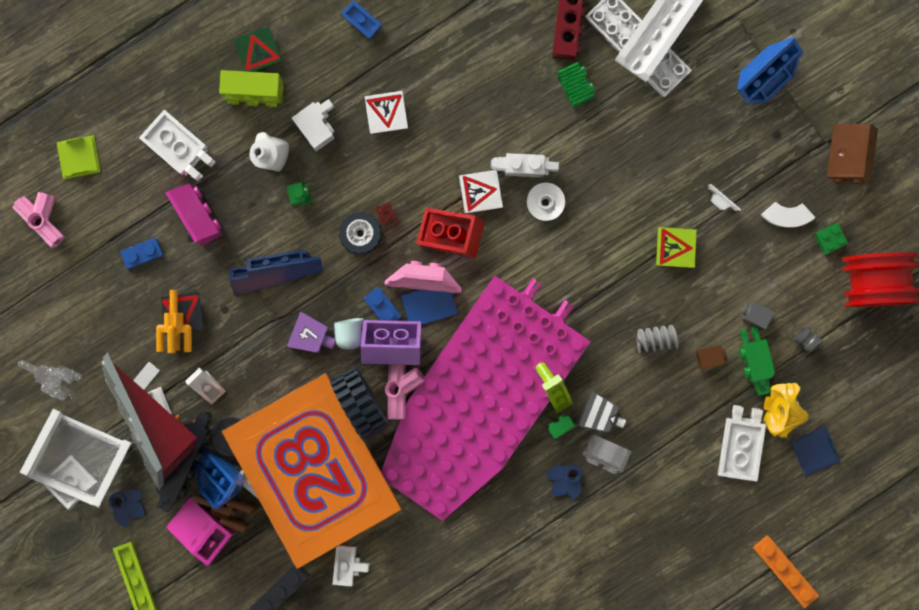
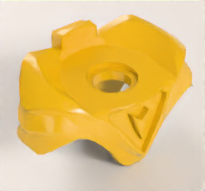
[763,383,809,439]

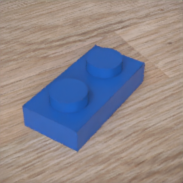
[341,0,382,40]
[120,237,164,270]
[364,287,402,321]

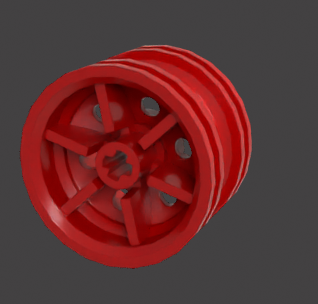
[842,252,919,307]

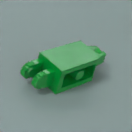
[739,326,775,395]

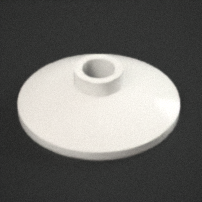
[527,183,565,221]

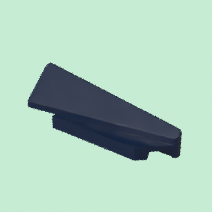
[229,250,323,296]

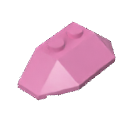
[385,261,462,294]

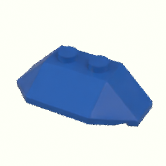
[737,37,803,104]
[195,447,245,510]

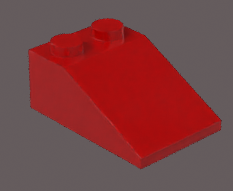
[416,208,485,259]

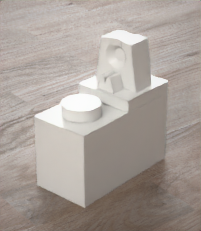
[292,99,334,151]

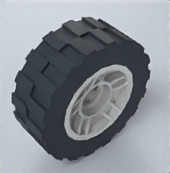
[339,212,382,255]

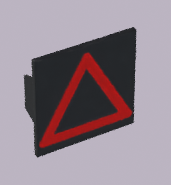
[161,292,204,335]

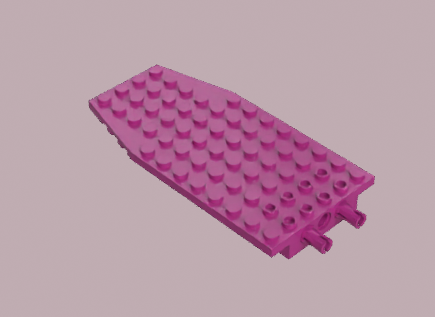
[381,276,591,521]

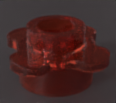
[375,202,397,224]

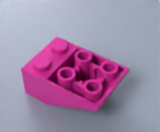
[166,497,236,566]

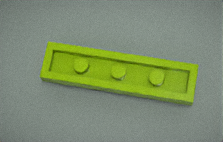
[113,541,157,610]

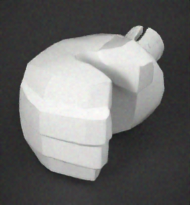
[250,132,289,172]

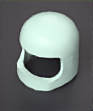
[334,318,363,349]

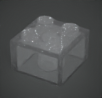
[582,434,632,474]

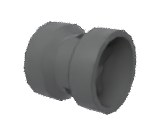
[793,326,821,353]

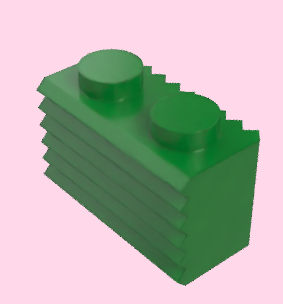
[556,62,596,109]

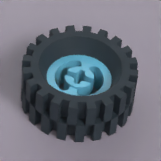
[330,366,389,441]

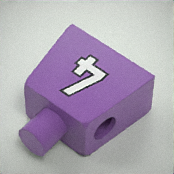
[287,312,336,353]

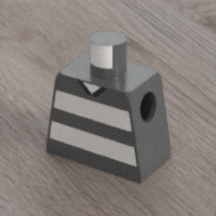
[577,391,626,432]

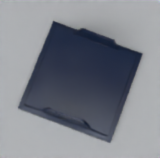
[790,426,841,477]

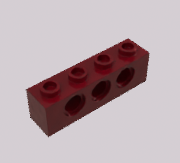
[552,0,585,60]

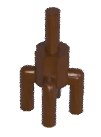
[191,493,257,533]

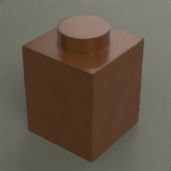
[695,345,727,369]

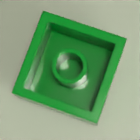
[813,222,848,255]
[547,414,575,439]

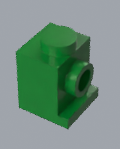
[287,182,312,207]

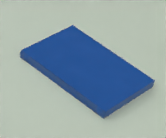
[401,290,458,325]

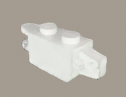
[490,153,559,178]

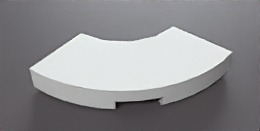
[760,202,815,228]

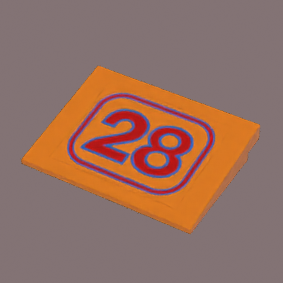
[221,373,402,569]

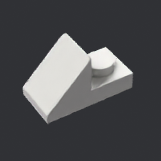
[185,368,226,404]

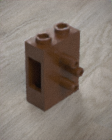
[827,124,878,184]

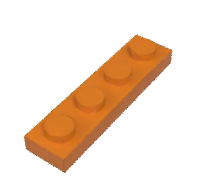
[753,536,819,608]

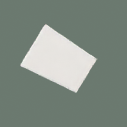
[133,362,160,390]

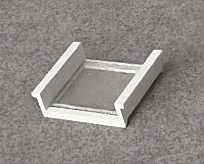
[20,409,131,508]

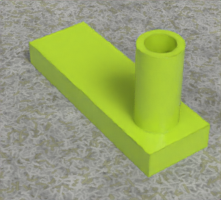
[535,362,573,414]

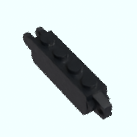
[156,411,212,512]

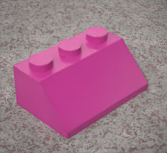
[166,184,222,246]

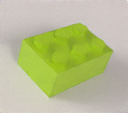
[219,70,284,107]

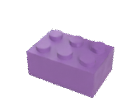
[361,320,421,365]

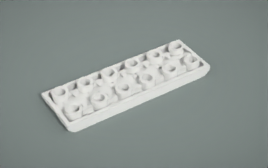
[585,0,692,97]
[615,0,703,82]

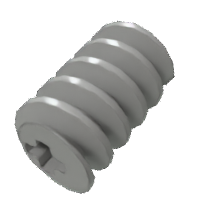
[636,325,679,353]

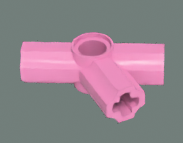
[12,192,65,248]
[385,364,425,420]

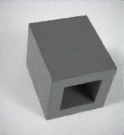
[741,302,775,330]

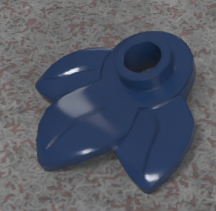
[546,465,583,499]
[109,489,145,527]

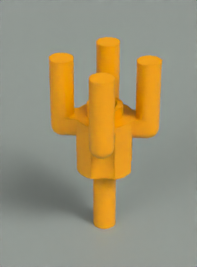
[156,290,192,353]

